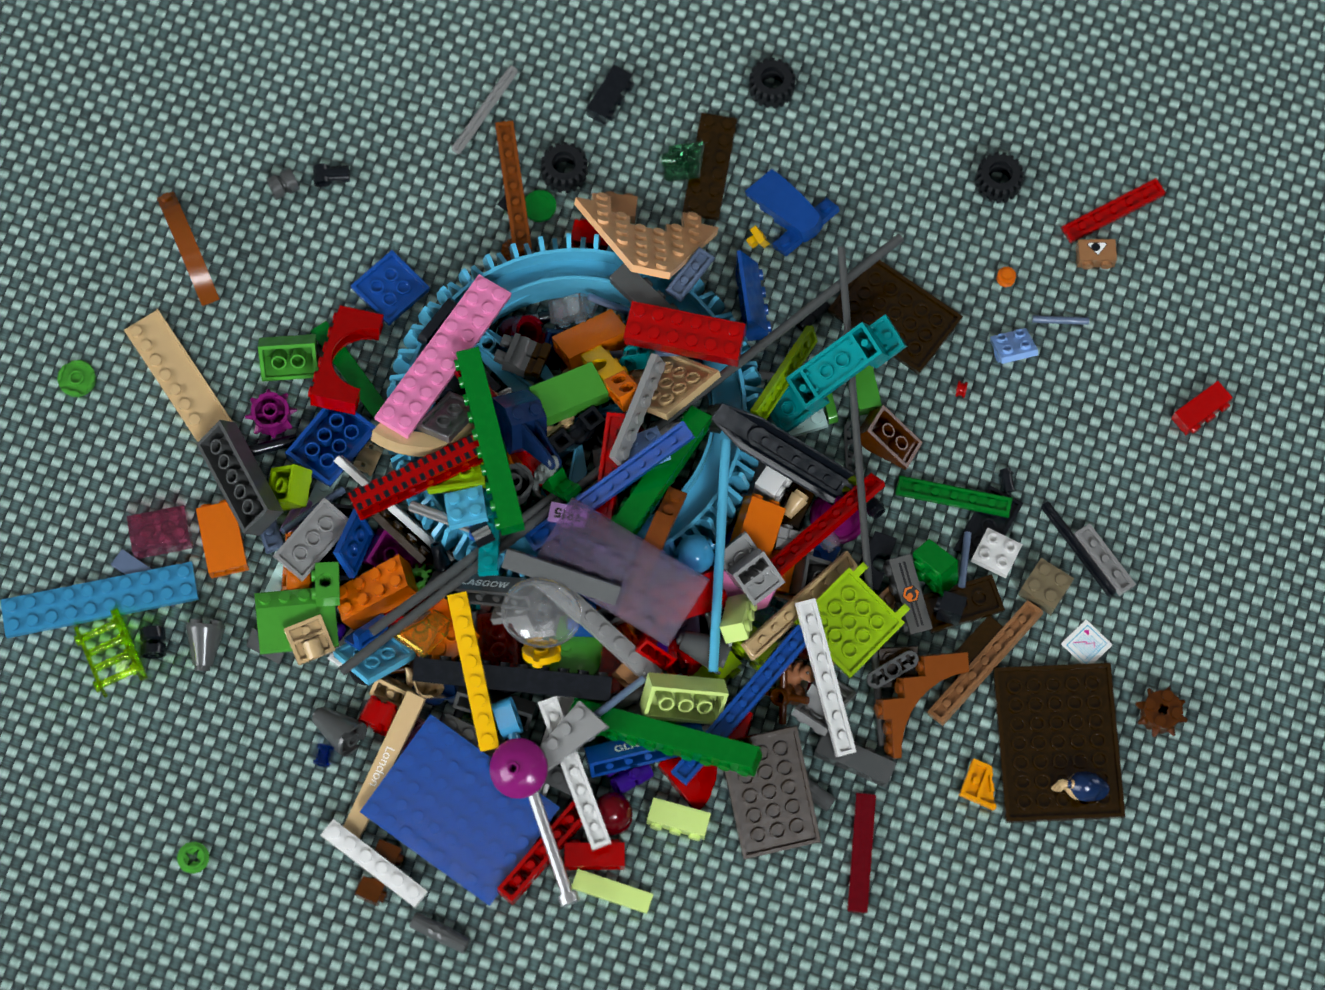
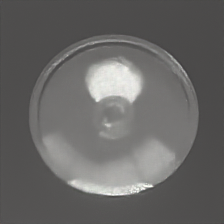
[501,578,581,648]

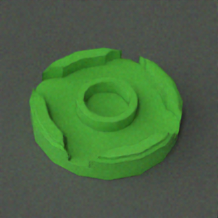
[57,360,96,397]

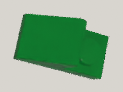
[542,468,582,503]

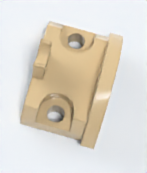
[353,442,383,476]

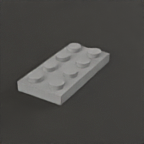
[272,498,349,582]

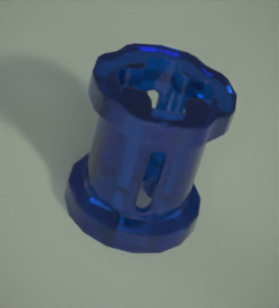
[313,744,334,768]

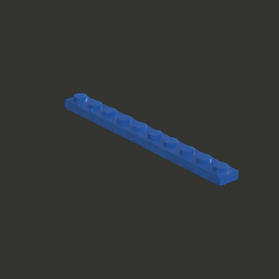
[525,421,696,552]
[671,624,806,786]

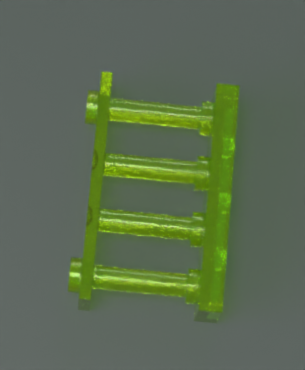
[74,608,148,698]

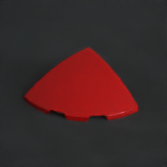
[658,757,717,810]

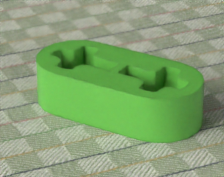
[824,393,838,425]

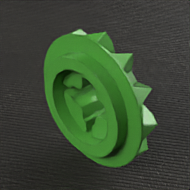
[177,842,210,874]

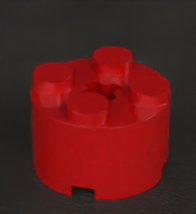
[358,695,398,737]

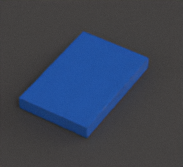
[333,509,375,578]

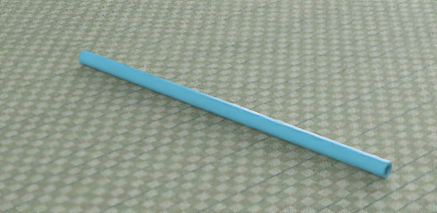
[708,439,731,672]

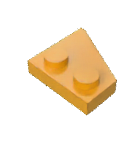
[959,758,996,811]

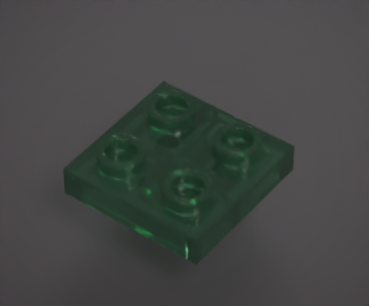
[662,142,705,182]

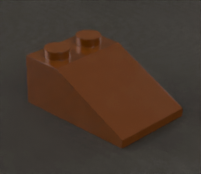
[860,405,923,470]

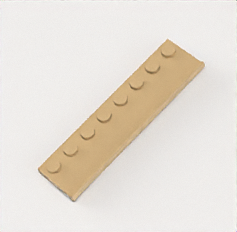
[124,309,233,442]

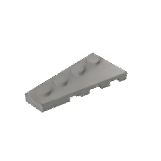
[540,701,609,772]

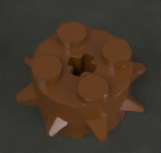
[1135,687,1188,738]

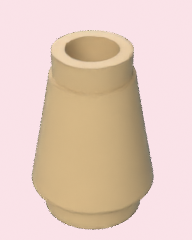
[784,489,808,519]

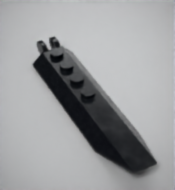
[711,403,856,505]

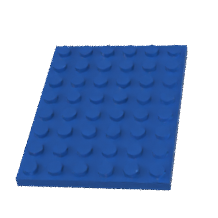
[360,714,560,906]

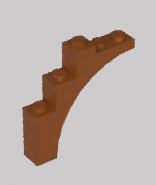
[874,652,969,759]

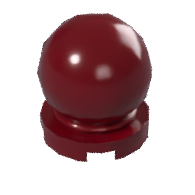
[497,315,545,344]
[596,792,633,836]

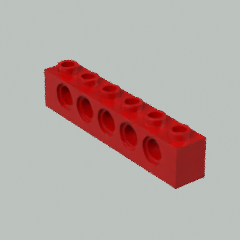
[497,800,583,906]

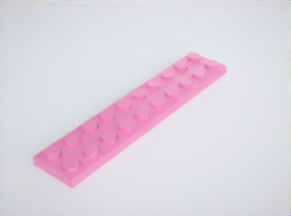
[375,274,511,439]

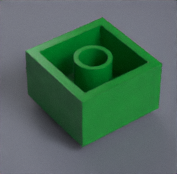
[913,539,958,596]

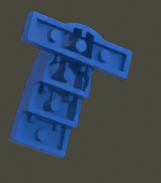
[745,169,840,257]

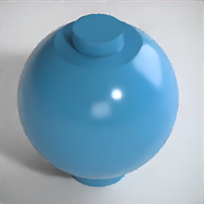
[672,534,715,574]

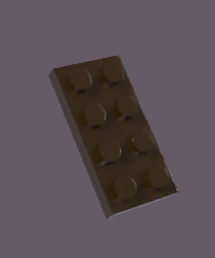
[371,509,432,565]
[923,574,1005,634]

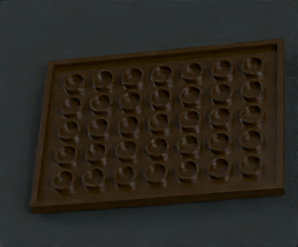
[993,663,1126,823]

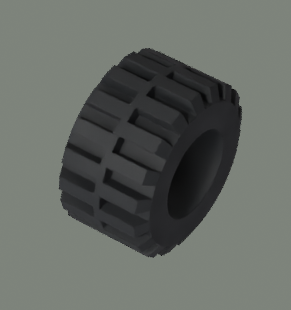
[749,58,795,109]
[541,142,588,193]
[975,152,1024,203]

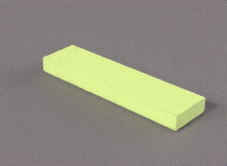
[571,869,654,914]

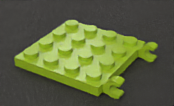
[794,562,910,679]

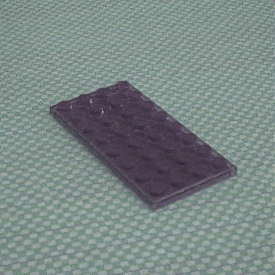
[537,497,710,647]

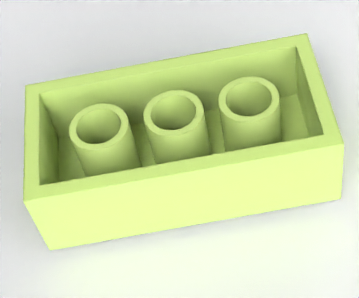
[639,672,729,725]

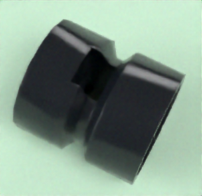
[140,626,166,659]

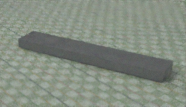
[502,547,622,605]

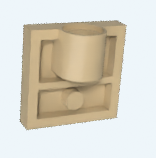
[284,614,335,666]

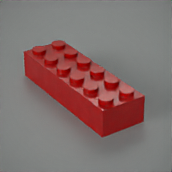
[623,301,746,367]

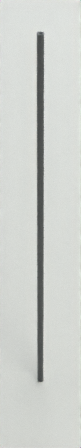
[837,247,886,746]

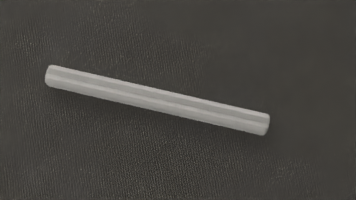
[452,65,518,154]

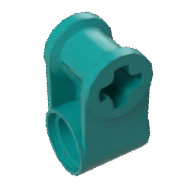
[619,345,656,371]

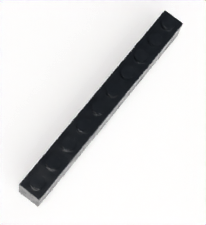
[412,654,613,701]

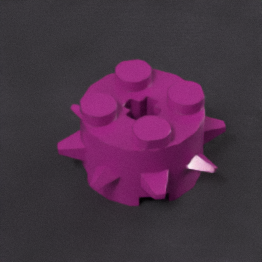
[245,389,297,438]

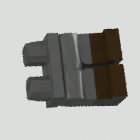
[493,333,552,383]

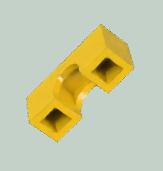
[580,345,629,385]

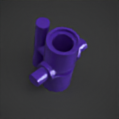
[606,764,654,794]

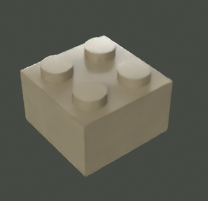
[1018,558,1074,616]

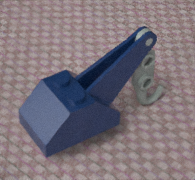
[492,389,562,499]

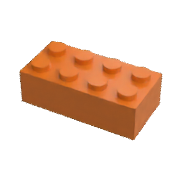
[338,554,418,630]

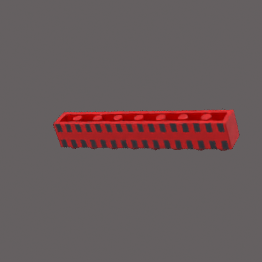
[348,435,483,520]

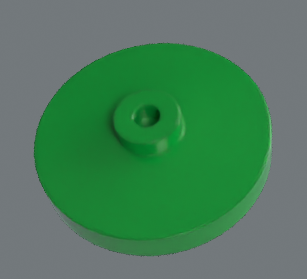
[525,190,557,222]

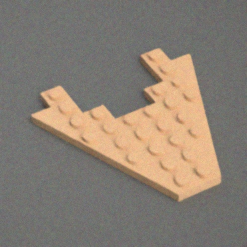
[574,192,719,280]

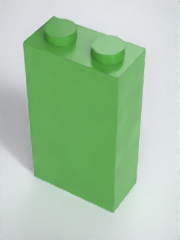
[529,362,609,427]

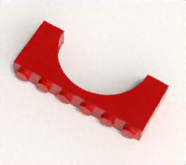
[308,305,384,415]

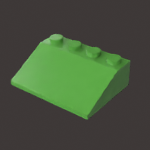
[254,588,339,654]

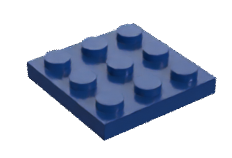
[350,250,430,326]

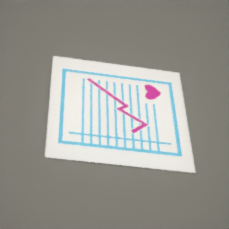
[1061,620,1112,664]

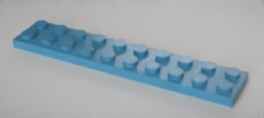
[0,561,199,639]

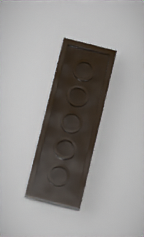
[682,113,738,221]

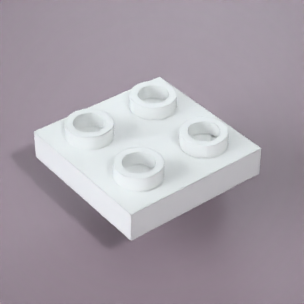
[971,528,1023,578]

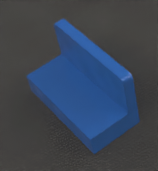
[344,613,388,651]

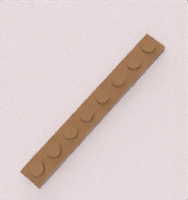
[927,600,1043,726]

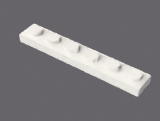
[321,819,428,908]

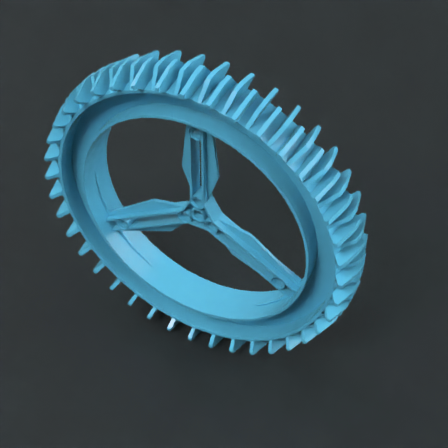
[386,233,763,595]

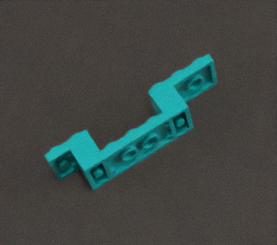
[770,315,907,433]

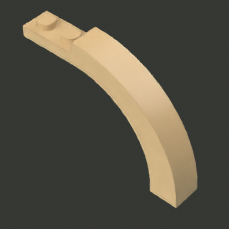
[371,390,499,457]

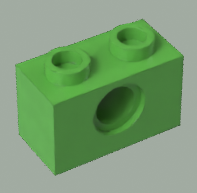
[311,562,340,606]

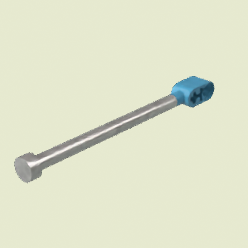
[492,697,580,907]

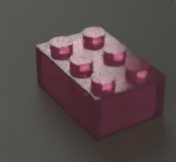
[127,505,193,559]

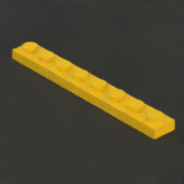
[447,591,500,752]

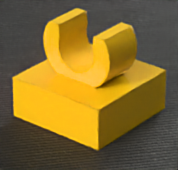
[746,225,770,248]

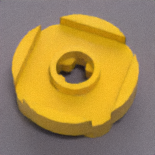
[522,636,561,668]

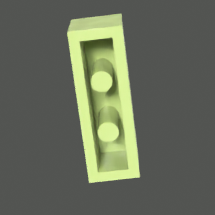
[720,594,757,644]
[647,797,711,841]

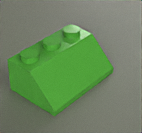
[258,334,319,381]

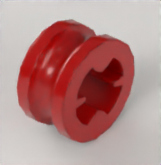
[955,380,968,398]

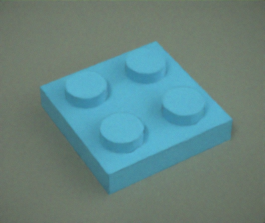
[444,485,489,530]

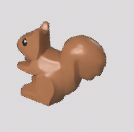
[787,661,815,705]

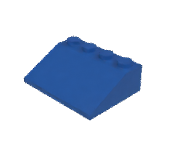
[735,250,771,341]
[285,408,376,487]

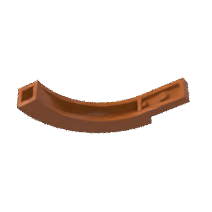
[157,191,220,306]
[618,486,688,621]

